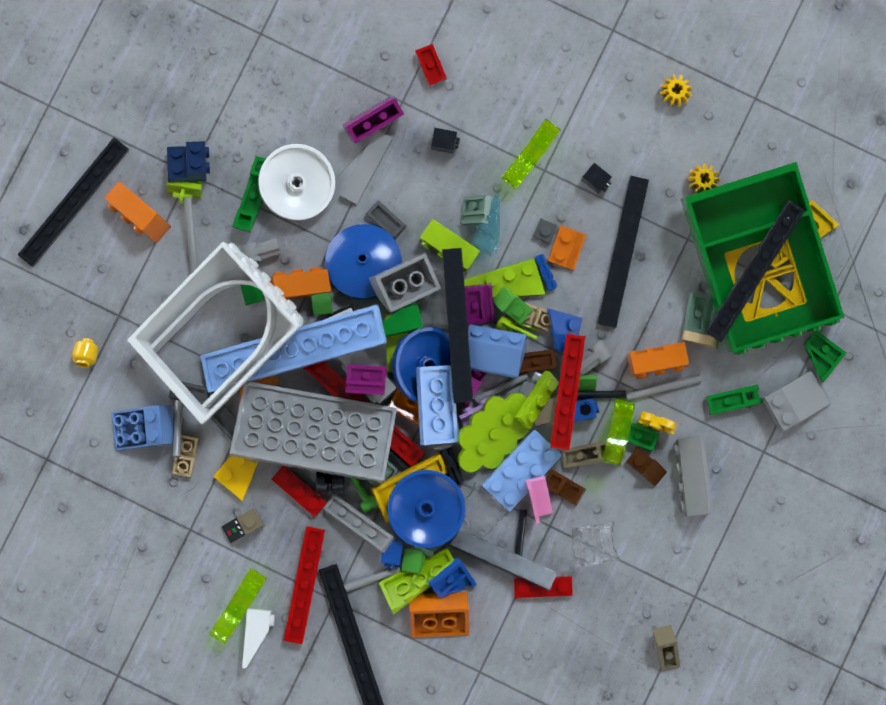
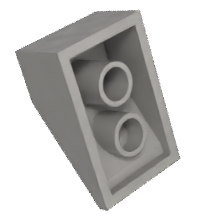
[762,371,830,432]

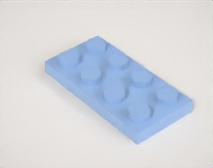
[416,365,458,445]
[482,429,562,512]

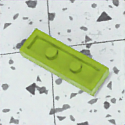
[515,371,559,429]

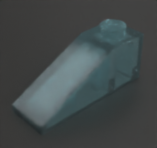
[471,192,501,256]

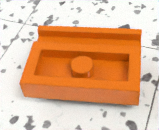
[548,225,586,271]

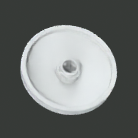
[258,144,335,221]

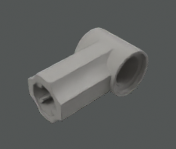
[240,238,281,263]
[580,340,613,376]

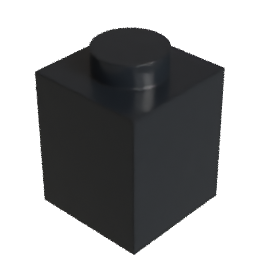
[431,128,460,154]
[581,162,612,194]

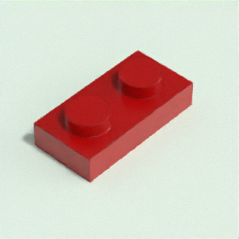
[415,44,447,87]

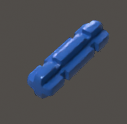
[535,254,557,291]

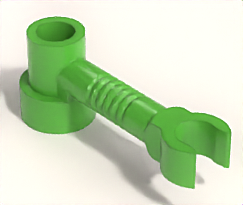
[349,477,379,513]

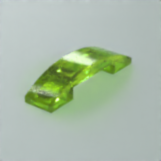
[501,119,561,189]
[602,398,635,467]
[209,568,267,644]

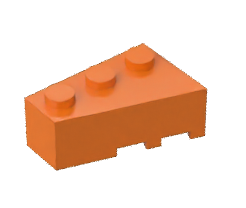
[104,181,171,244]
[270,267,331,301]
[627,342,689,379]

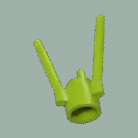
[495,316,540,339]

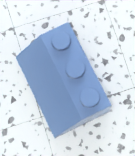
[468,325,527,379]

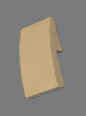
[512,302,552,332]
[172,434,199,477]

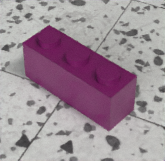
[342,96,404,143]

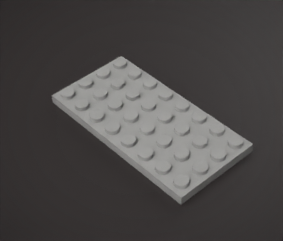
[229,381,397,483]

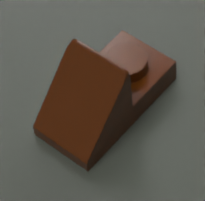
[625,447,667,486]

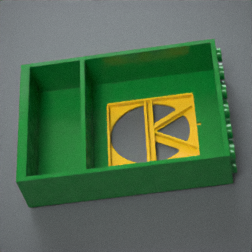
[680,162,845,355]

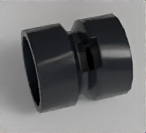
[316,471,344,494]

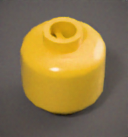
[72,338,99,368]

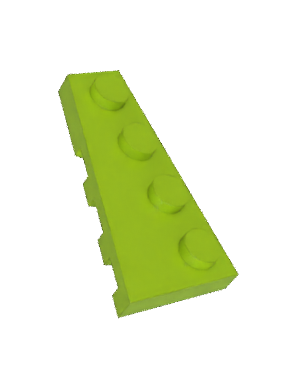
[464,258,546,298]
[379,548,454,614]

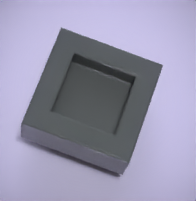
[533,219,558,244]

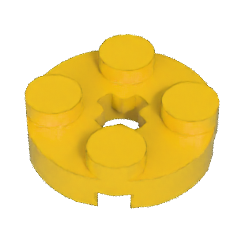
[637,411,677,435]

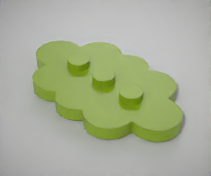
[458,392,529,472]

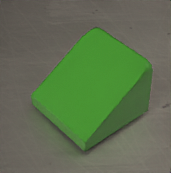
[311,293,333,316]
[578,375,597,391]
[401,548,426,575]

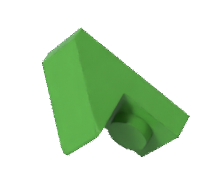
[493,286,534,325]

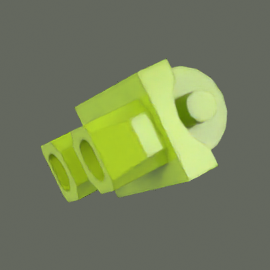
[167,180,202,205]

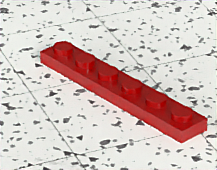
[550,334,586,451]
[283,526,326,644]

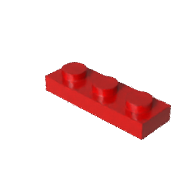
[271,465,327,517]
[514,576,573,598]

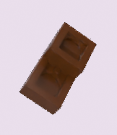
[546,469,586,506]

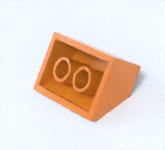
[410,592,469,638]

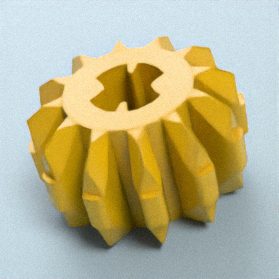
[660,74,693,107]
[687,163,720,194]

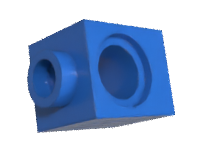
[573,398,599,423]
[381,541,403,568]

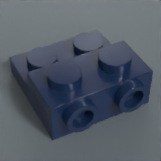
[167,141,210,183]

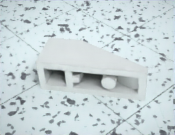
[242,608,275,668]

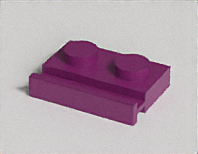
[465,283,495,325]
[346,364,387,395]

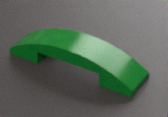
[232,156,266,233]

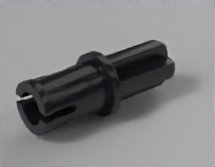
[439,447,464,485]

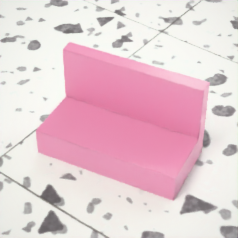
[526,476,553,524]

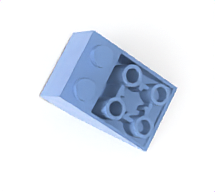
[112,405,174,451]

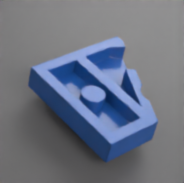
[547,309,583,353]
[428,558,477,598]

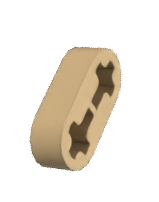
[681,330,718,349]

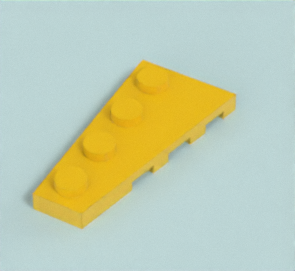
[371,454,447,523]

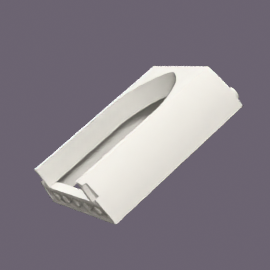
[127,242,303,424]

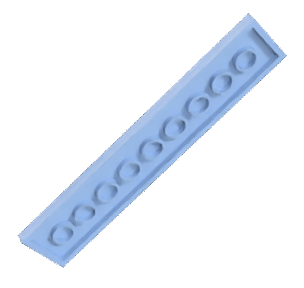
[200,305,387,393]

